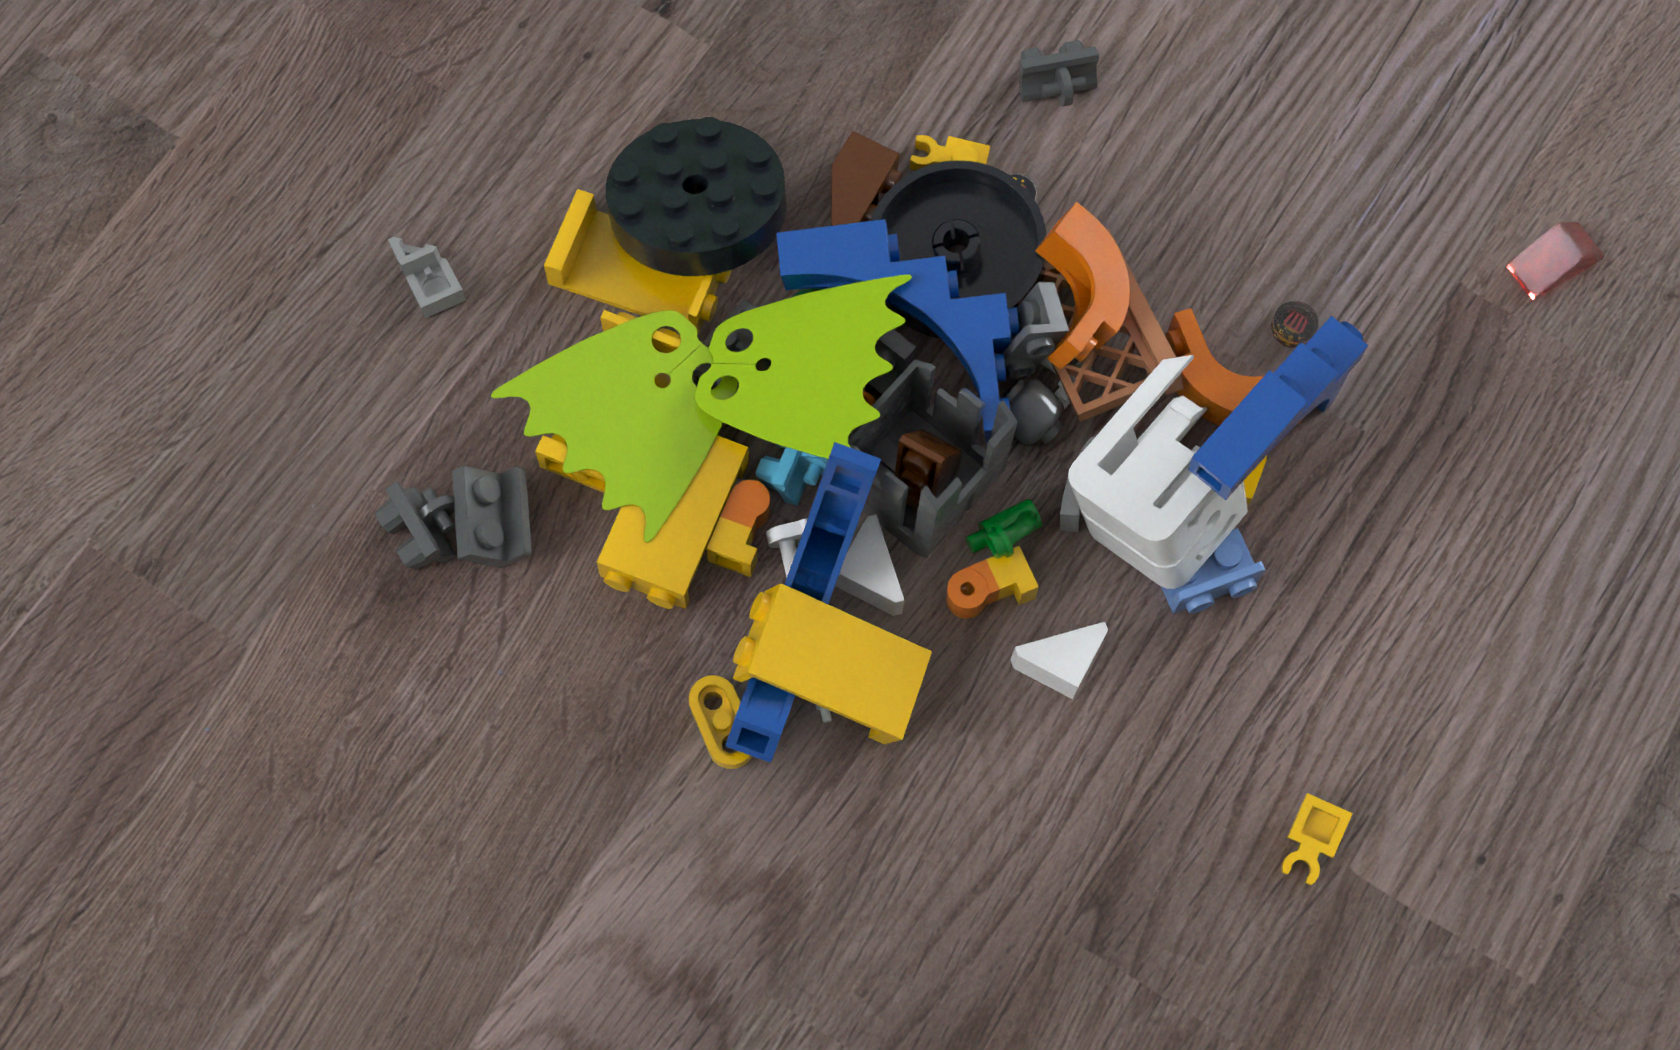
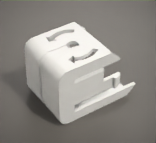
[1068,355,1248,589]

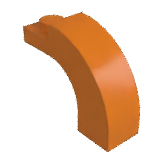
[1035,201,1130,370]
[1165,308,1302,426]

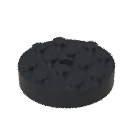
[605,117,787,276]
[871,160,1047,338]

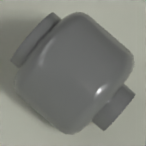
[1000,378,1064,446]

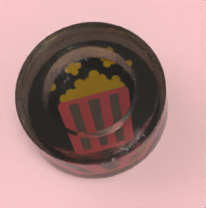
[1271,301,1318,348]

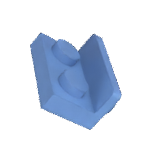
[1161,528,1266,614]

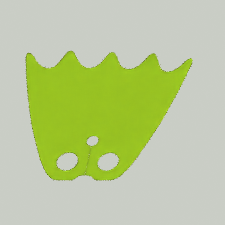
[694,274,912,459]
[491,310,738,542]

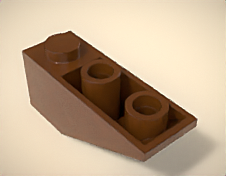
[831,131,902,226]
[894,429,963,509]

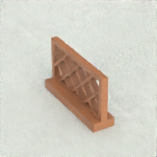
[1043,228,1183,422]

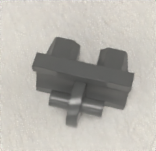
[1019,40,1099,106]
[375,481,457,570]

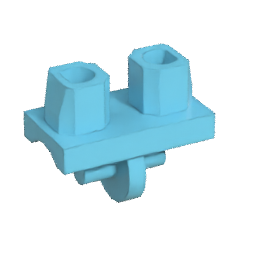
[755,444,828,506]

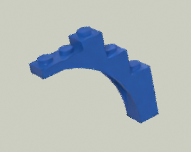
[776,219,1020,443]
[1188,316,1368,500]
[725,442,881,763]

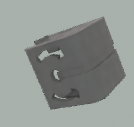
[848,360,1018,558]

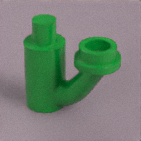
[965,499,1042,559]

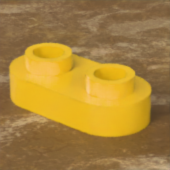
[689,675,753,769]

